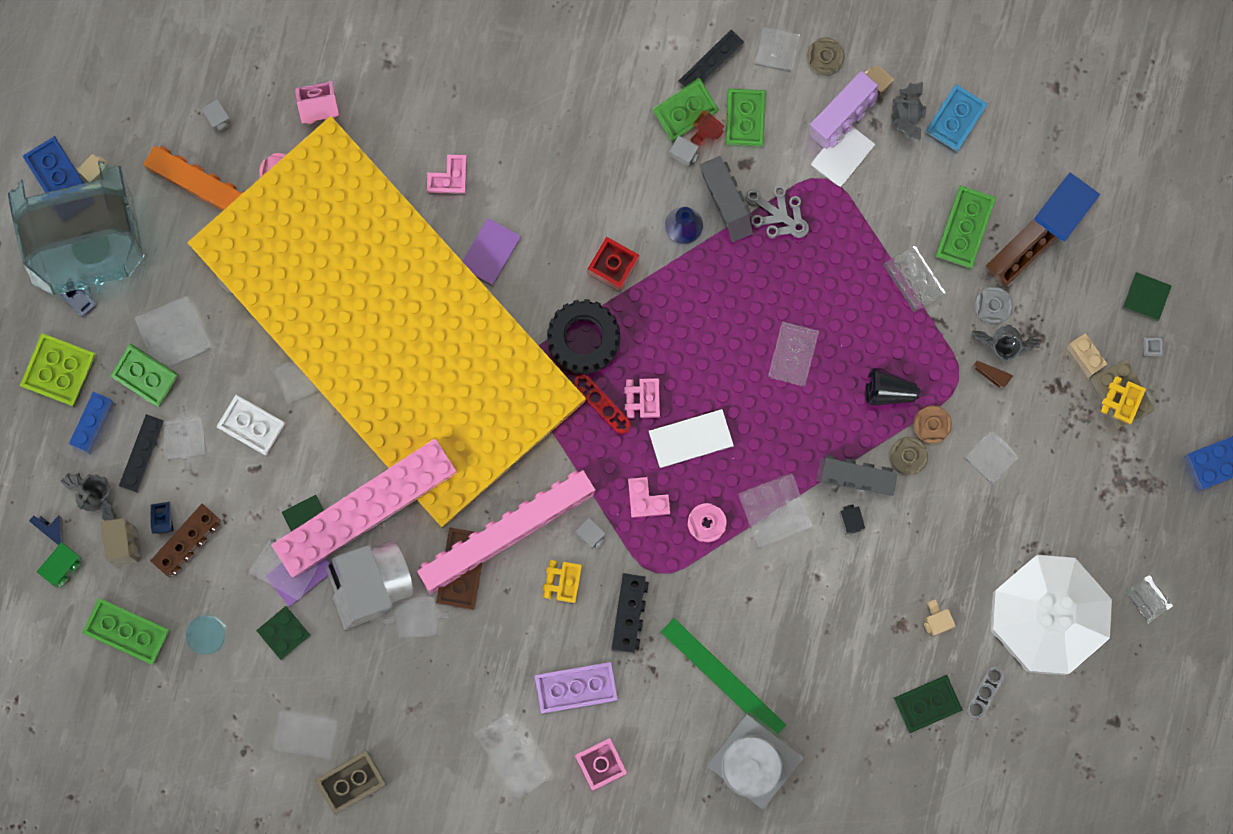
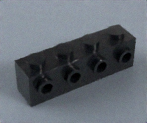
[611,573,649,654]

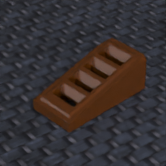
[972,361,1013,390]

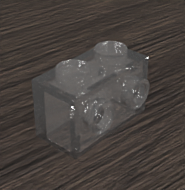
[1125,575,1172,624]

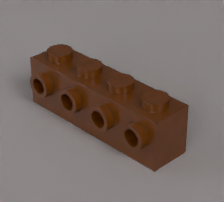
[985,220,1058,286]
[150,504,221,578]

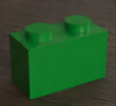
[37,542,82,588]

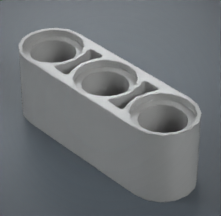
[967,666,1005,719]

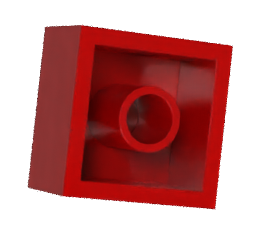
[587,236,640,292]

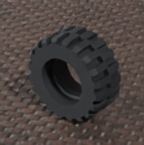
[547,299,620,375]

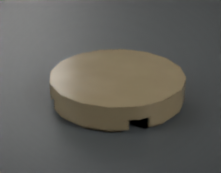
[807,37,844,75]
[890,437,928,475]

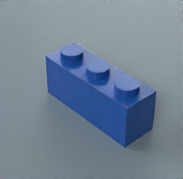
[69,391,114,454]

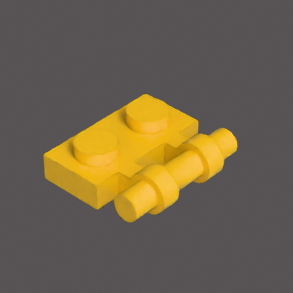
[1100,376,1146,425]
[542,560,582,603]

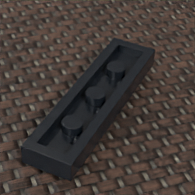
[678,29,744,88]
[119,414,165,493]

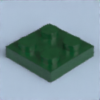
[256,606,311,661]

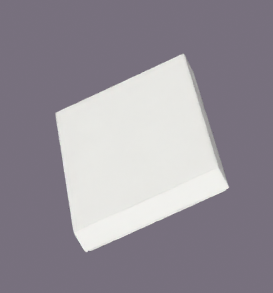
[810,127,875,187]
[217,394,286,456]

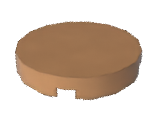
[913,405,952,444]

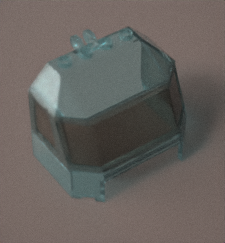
[8,161,144,297]

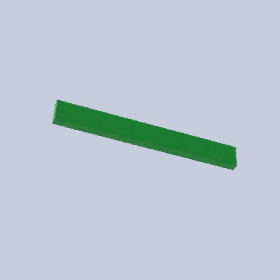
[661,618,786,734]

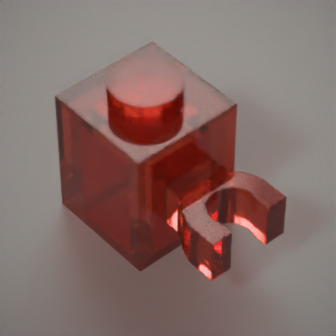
[690,110,725,146]

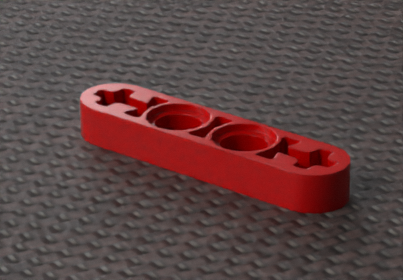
[574,374,630,435]

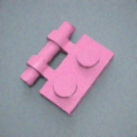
[624,379,660,418]

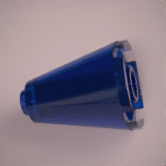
[665,206,703,244]

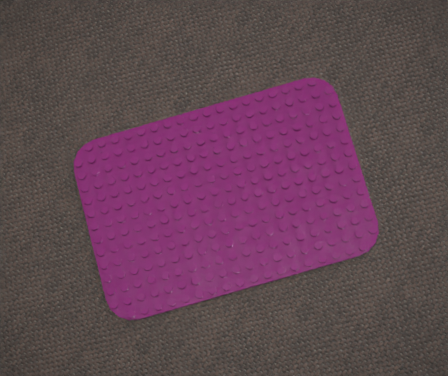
[539,178,959,574]

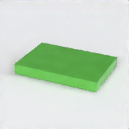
[652,78,719,141]
[725,88,766,147]
[111,344,179,407]

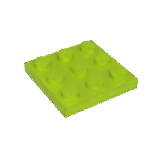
[20,333,96,407]

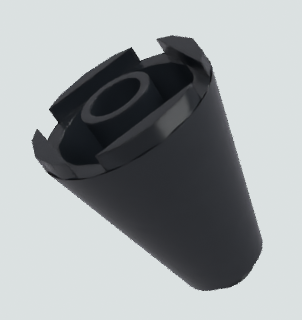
[865,368,920,406]

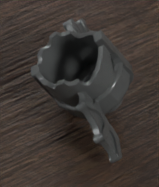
[891,82,926,141]
[972,324,1041,363]
[60,473,117,521]

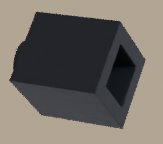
[839,504,865,535]

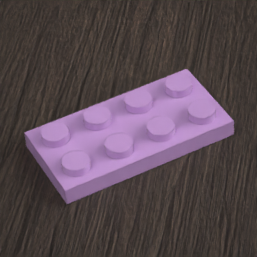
[535,662,618,714]

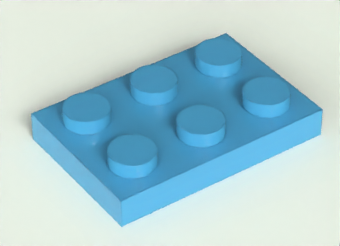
[925,84,988,152]

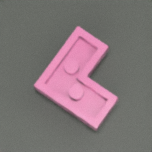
[427,155,467,194]
[628,477,670,518]

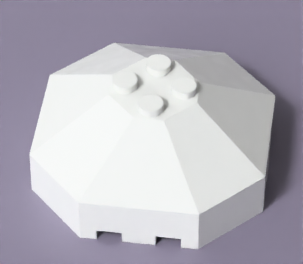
[991,555,1112,675]

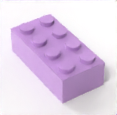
[810,71,878,149]

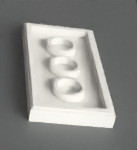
[649,409,734,468]

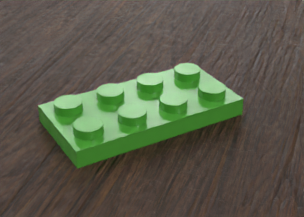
[936,185,996,269]
[82,598,170,665]

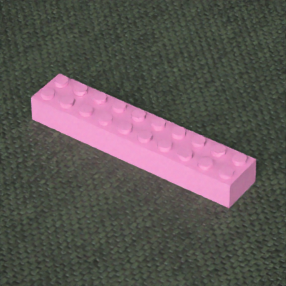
[272,439,458,578]
[417,470,595,595]

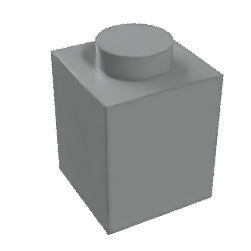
[201,99,231,132]
[669,136,700,167]
[575,518,606,549]

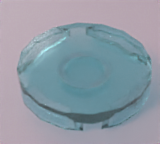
[186,616,225,655]

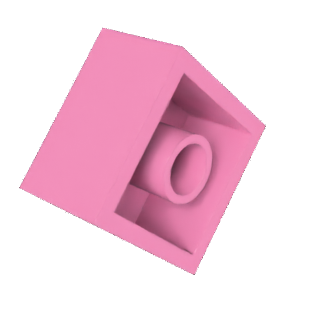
[295,81,339,124]
[575,738,627,791]

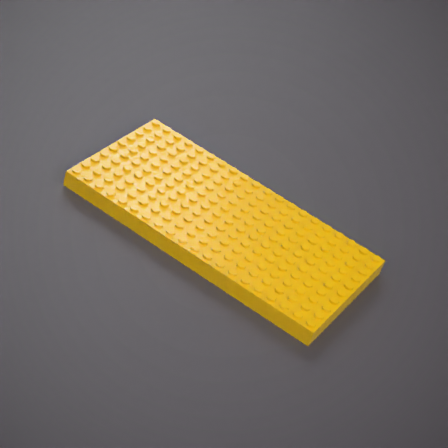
[187,116,586,528]

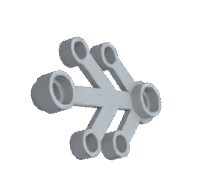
[746,186,809,238]

